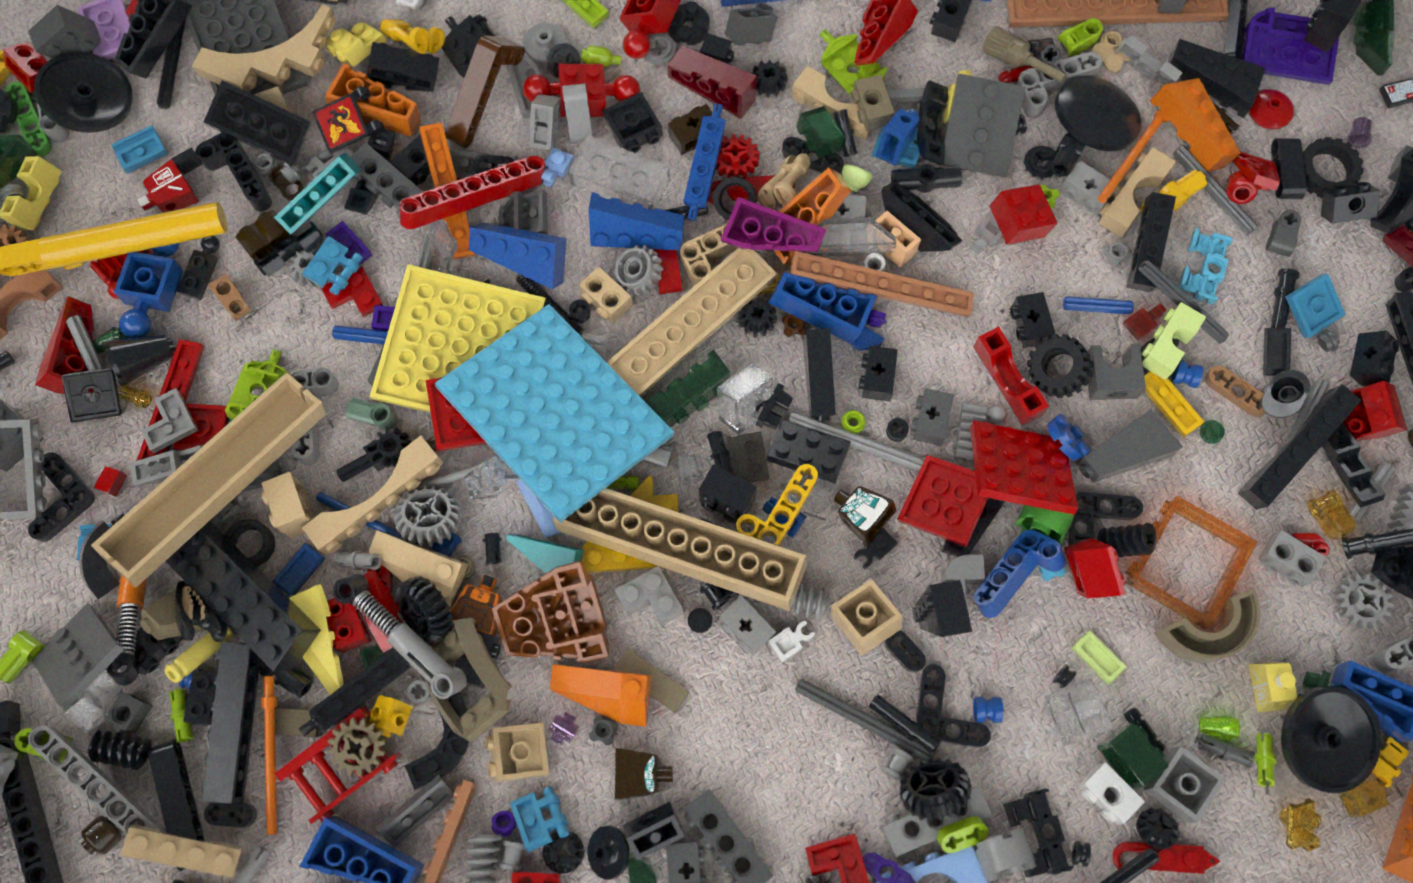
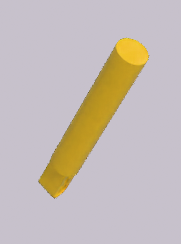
[0,202,228,276]

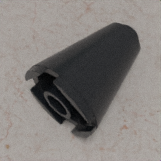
[103,335,176,386]

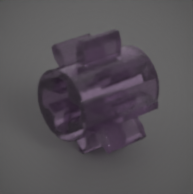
[547,712,580,745]

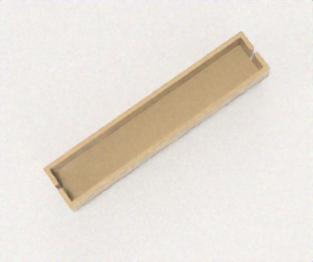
[91,373,326,588]

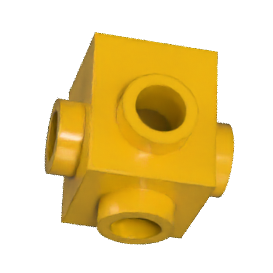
[367,695,413,738]

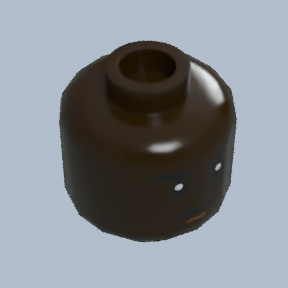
[81,815,123,855]

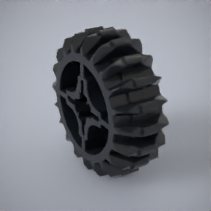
[395,576,453,643]
[899,758,971,822]

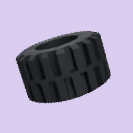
[1027,334,1093,398]

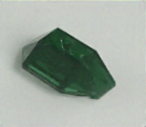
[1353,0,1394,76]

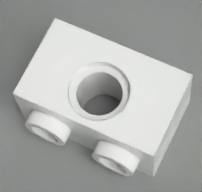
[1078,762,1145,825]

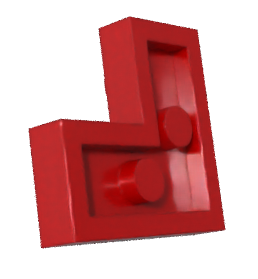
[321,267,384,317]
[805,833,870,883]

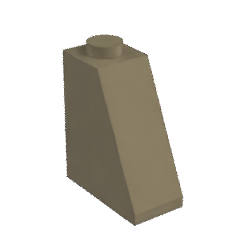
[141,589,206,640]

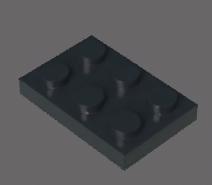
[766,420,851,484]

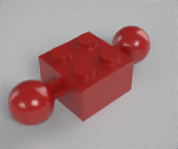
[619,0,681,59]
[523,64,640,117]

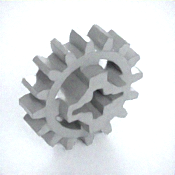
[1334,574,1394,629]

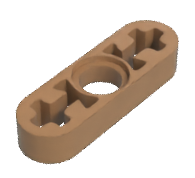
[1205,366,1266,417]

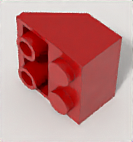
[1343,381,1408,441]
[1064,538,1126,599]

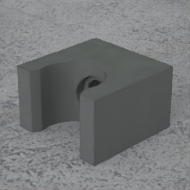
[1087,344,1146,400]

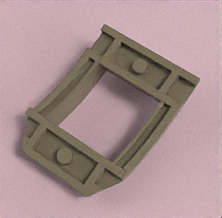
[424,617,512,742]

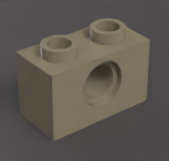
[851,74,895,131]

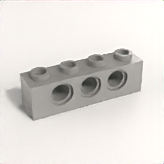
[880,785,992,857]

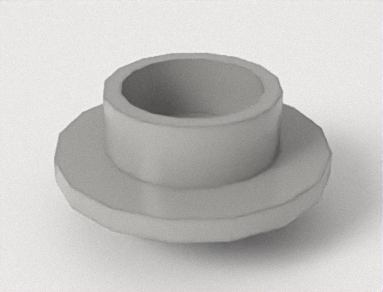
[523,23,567,62]

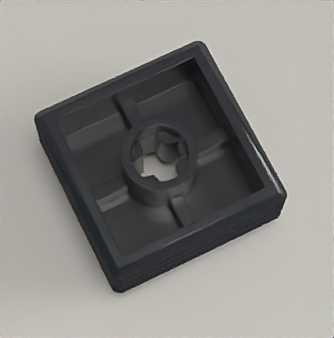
[62,368,122,423]

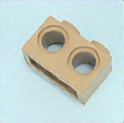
[579,266,633,323]

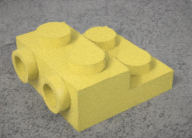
[325,21,387,67]

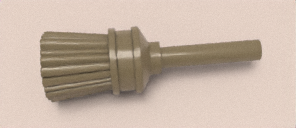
[982,26,1067,83]

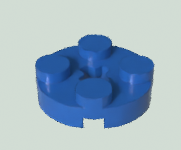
[1047,413,1090,461]

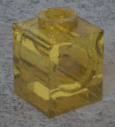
[1338,780,1390,818]

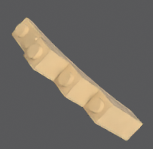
[192,4,335,92]

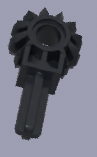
[336,427,412,482]

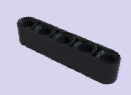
[148,739,205,871]

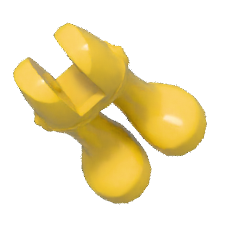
[380,19,445,54]

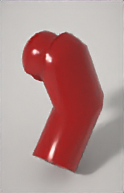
[1291,533,1330,556]

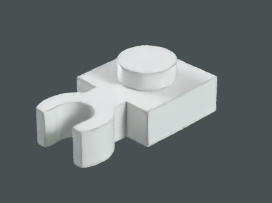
[768,621,815,663]

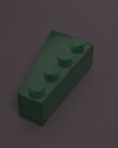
[645,349,730,427]

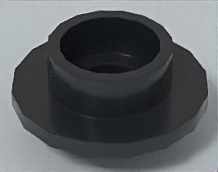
[587,825,630,880]

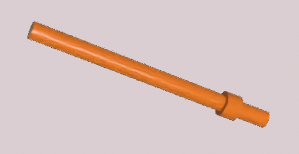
[261,676,277,835]

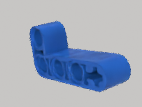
[974,530,1066,618]

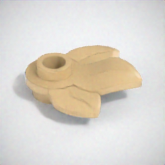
[1091,31,1131,73]

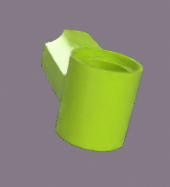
[0,630,45,684]

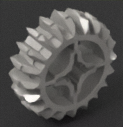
[394,485,462,548]

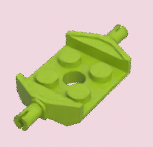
[819,29,888,96]
[225,349,290,420]

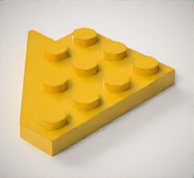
[582,476,679,573]

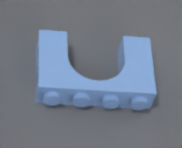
[873,846,987,883]

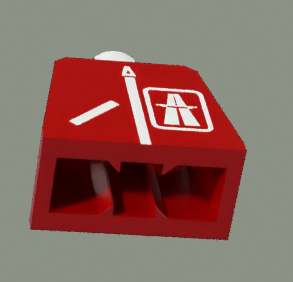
[137,159,200,213]

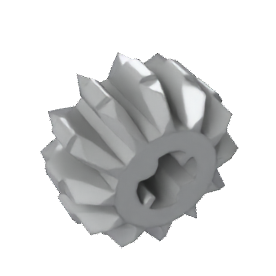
[288,248,318,288]

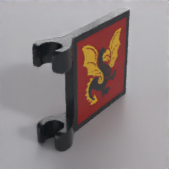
[312,86,385,154]

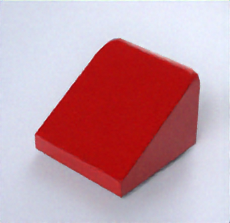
[93,466,128,497]

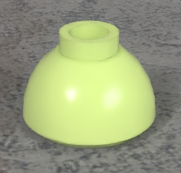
[842,164,873,193]

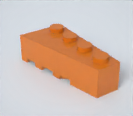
[325,63,421,137]
[1150,78,1240,172]

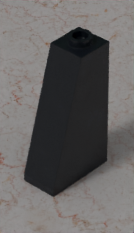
[802,328,836,421]

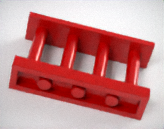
[274,706,402,824]

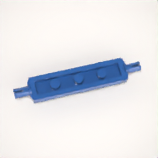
[683,103,726,221]

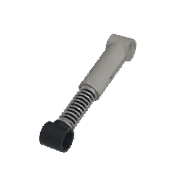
[333,574,467,699]

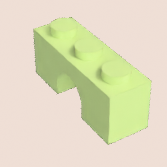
[1141,302,1206,380]

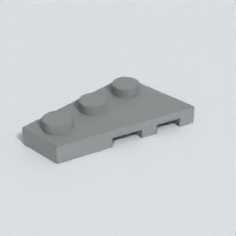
[506,55,556,119]

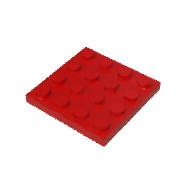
[970,420,1078,515]

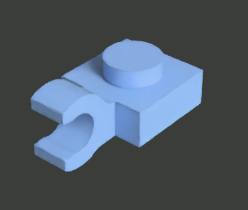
[541,147,574,188]

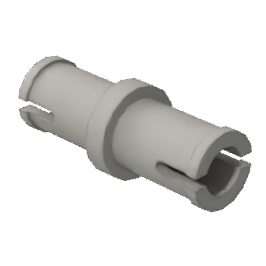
[336,550,382,570]

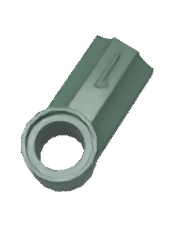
[346,398,397,431]

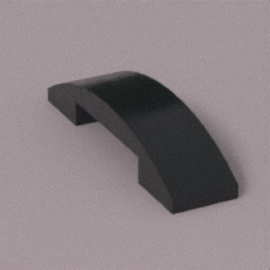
[917,80,948,166]
[344,129,396,215]

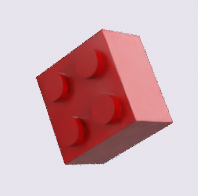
[989,184,1058,245]

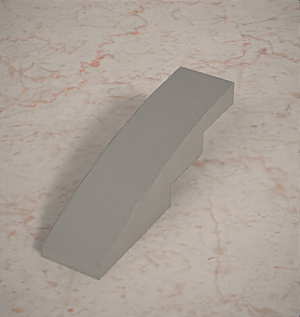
[130,445,203,487]

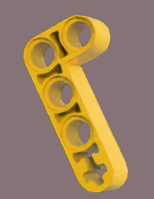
[736,464,818,546]

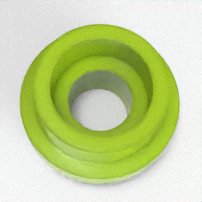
[841,410,865,434]

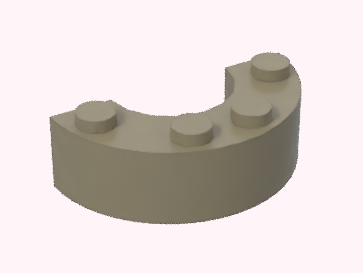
[1154,588,1260,663]

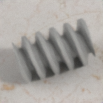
[777,583,830,621]
[463,834,502,883]

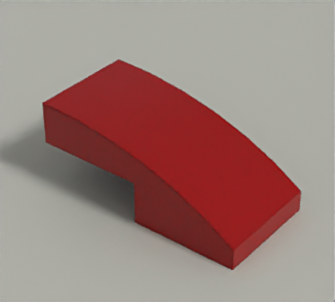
[653,249,682,295]

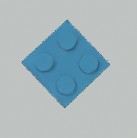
[1286,273,1346,338]

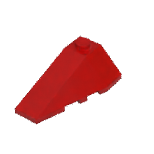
[854,0,918,66]
[35,296,97,394]

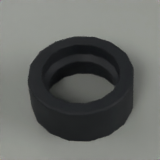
[713,177,757,220]
[225,519,275,567]

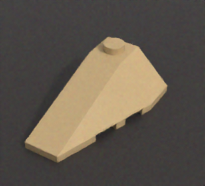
[368,530,469,611]

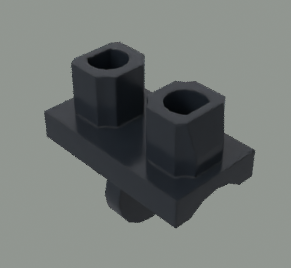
[750,383,793,430]

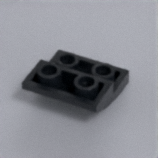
[1371,546,1413,599]

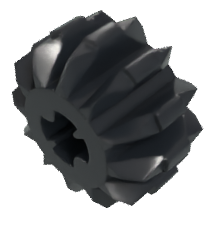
[751,59,788,98]
[738,297,777,338]

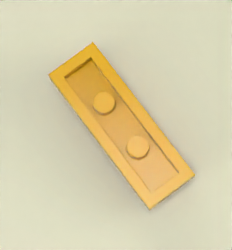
[1144,372,1204,438]

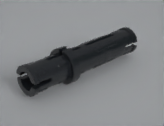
[869,694,941,754]

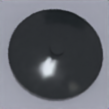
[35,53,132,133]
[1055,76,1142,152]
[1281,686,1381,793]

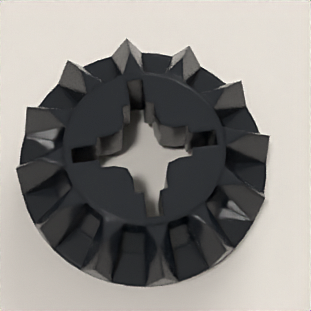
[546,43,581,78]
[1023,146,1057,180]
[1136,807,1180,849]
[542,831,584,874]

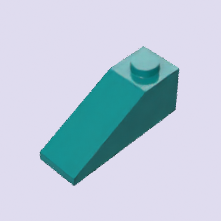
[506,534,584,573]

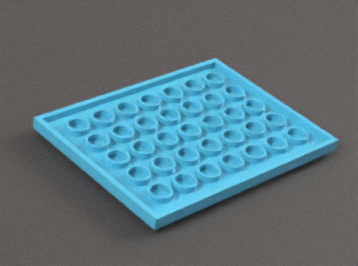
[435,304,674,523]

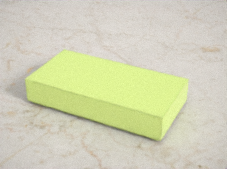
[1071,630,1127,685]

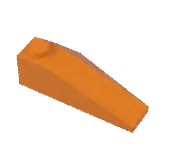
[550,664,652,727]

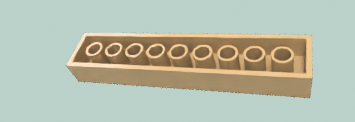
[553,488,807,611]

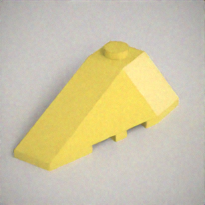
[289,584,344,695]

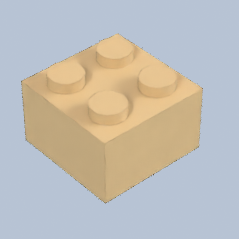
[261,472,315,539]
[831,579,903,656]

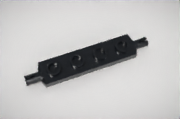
[298,648,410,737]

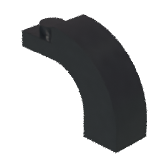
[79,513,125,600]

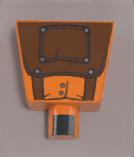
[450,575,503,636]

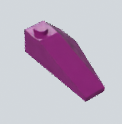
[721,197,826,252]

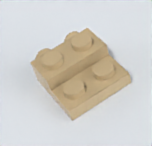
[485,723,549,783]

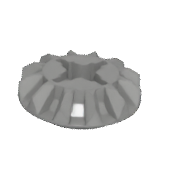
[644,33,676,66]

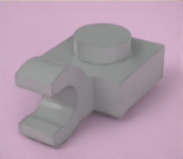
[971,213,1002,254]

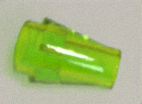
[1199,715,1240,741]

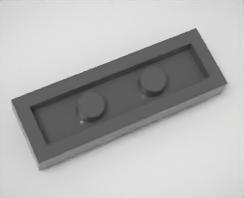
[376,775,454,847]

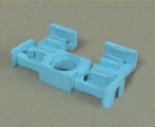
[1178,228,1233,304]

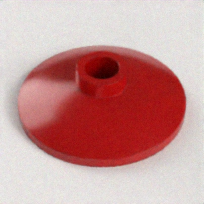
[1249,89,1294,130]

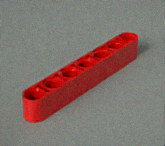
[399,156,545,229]

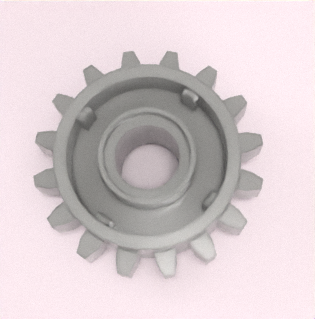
[613,245,663,297]

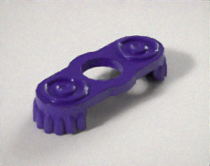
[862,852,916,883]

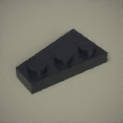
[942,498,1005,557]

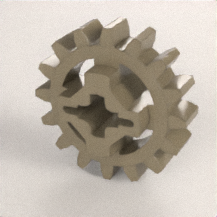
[327,717,387,776]

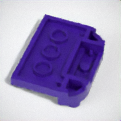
[1242,8,1339,85]

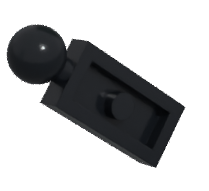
[177,236,220,300]

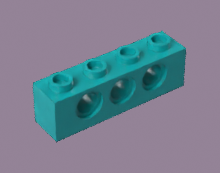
[274,153,361,235]

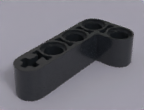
[195,133,272,212]

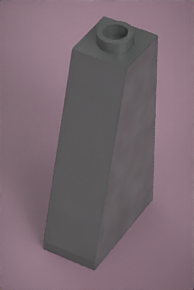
[1078,409,1183,483]

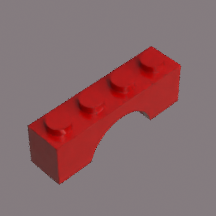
[973,327,1049,426]

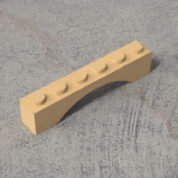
[302,435,443,555]

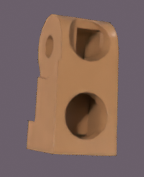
[208,274,252,321]

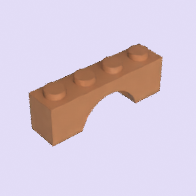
[0,270,63,340]

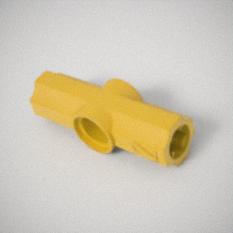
[1140,170,1207,212]

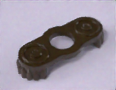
[269,166,304,201]

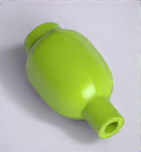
[581,45,621,68]

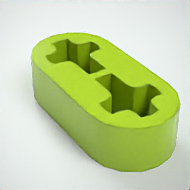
[937,816,988,853]

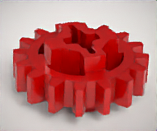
[716,134,760,179]

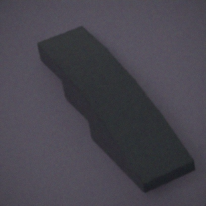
[1322,423,1385,508]

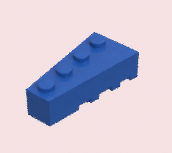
[589,192,684,250]
[469,222,567,289]
[768,272,877,344]
[299,815,424,883]

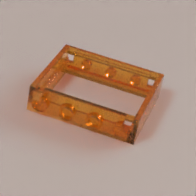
[1125,496,1258,630]

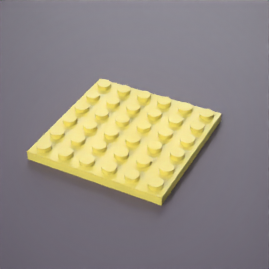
[370,264,546,413]

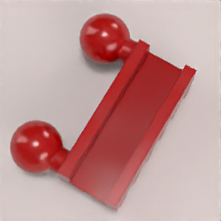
[90,249,153,299]

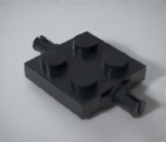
[441,15,487,78]

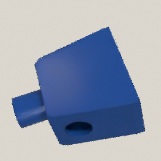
[876,109,919,166]

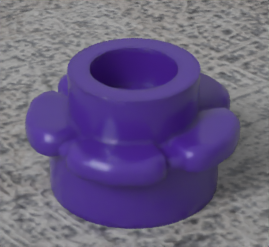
[867,310,887,328]
[491,811,517,837]

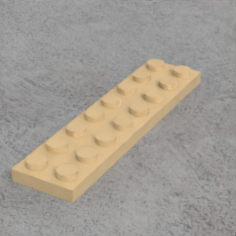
[606,248,777,397]

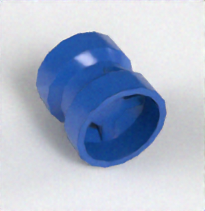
[1171,360,1203,389]
[973,697,1004,723]

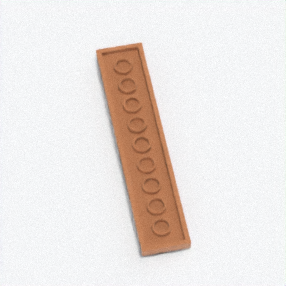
[1006,0,1229,28]

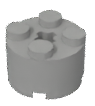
[973,829,1036,883]

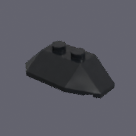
[881,181,963,252]

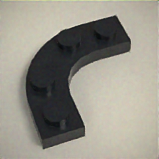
[405,692,470,790]

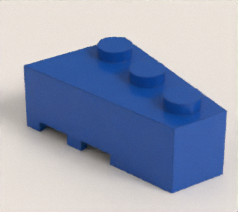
[1330,660,1413,743]

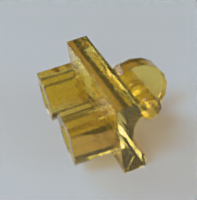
[1279,798,1322,852]

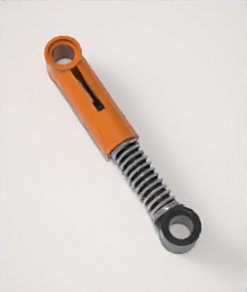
[105,575,147,686]

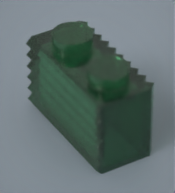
[796,106,845,158]

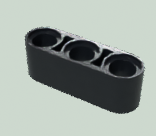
[1271,138,1306,200]

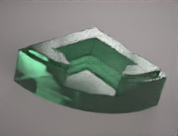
[628,859,657,883]

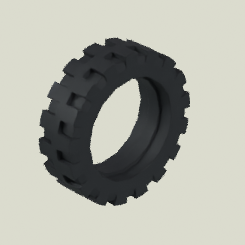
[1303,137,1364,198]

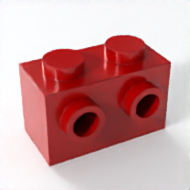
[326,598,371,653]

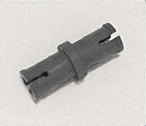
[1197,733,1255,768]

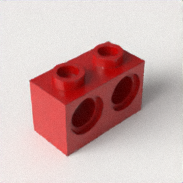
[3,41,48,93]

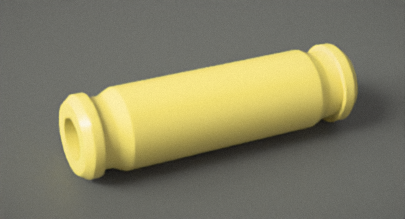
[165,626,233,683]

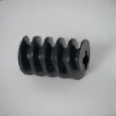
[1097,523,1157,558]
[88,729,152,770]

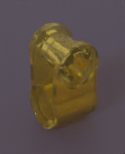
[1307,490,1355,540]

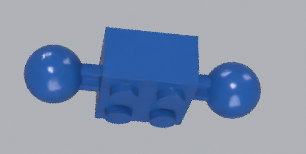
[114,243,183,338]

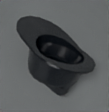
[1261,370,1310,418]

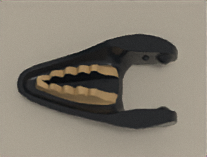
[175,581,227,642]

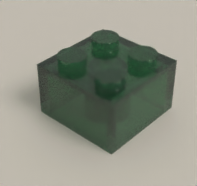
[1096,723,1169,788]

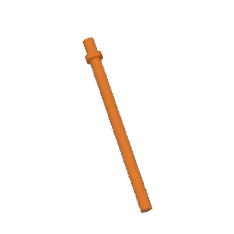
[1098,109,1166,203]

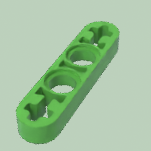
[5,81,52,156]

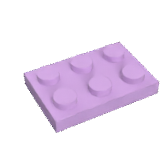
[77,0,130,60]

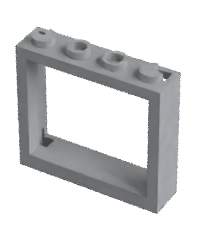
[0,418,47,519]

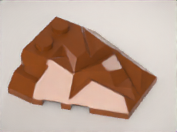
[492,561,610,662]

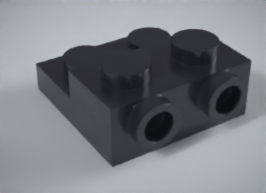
[602,92,663,154]

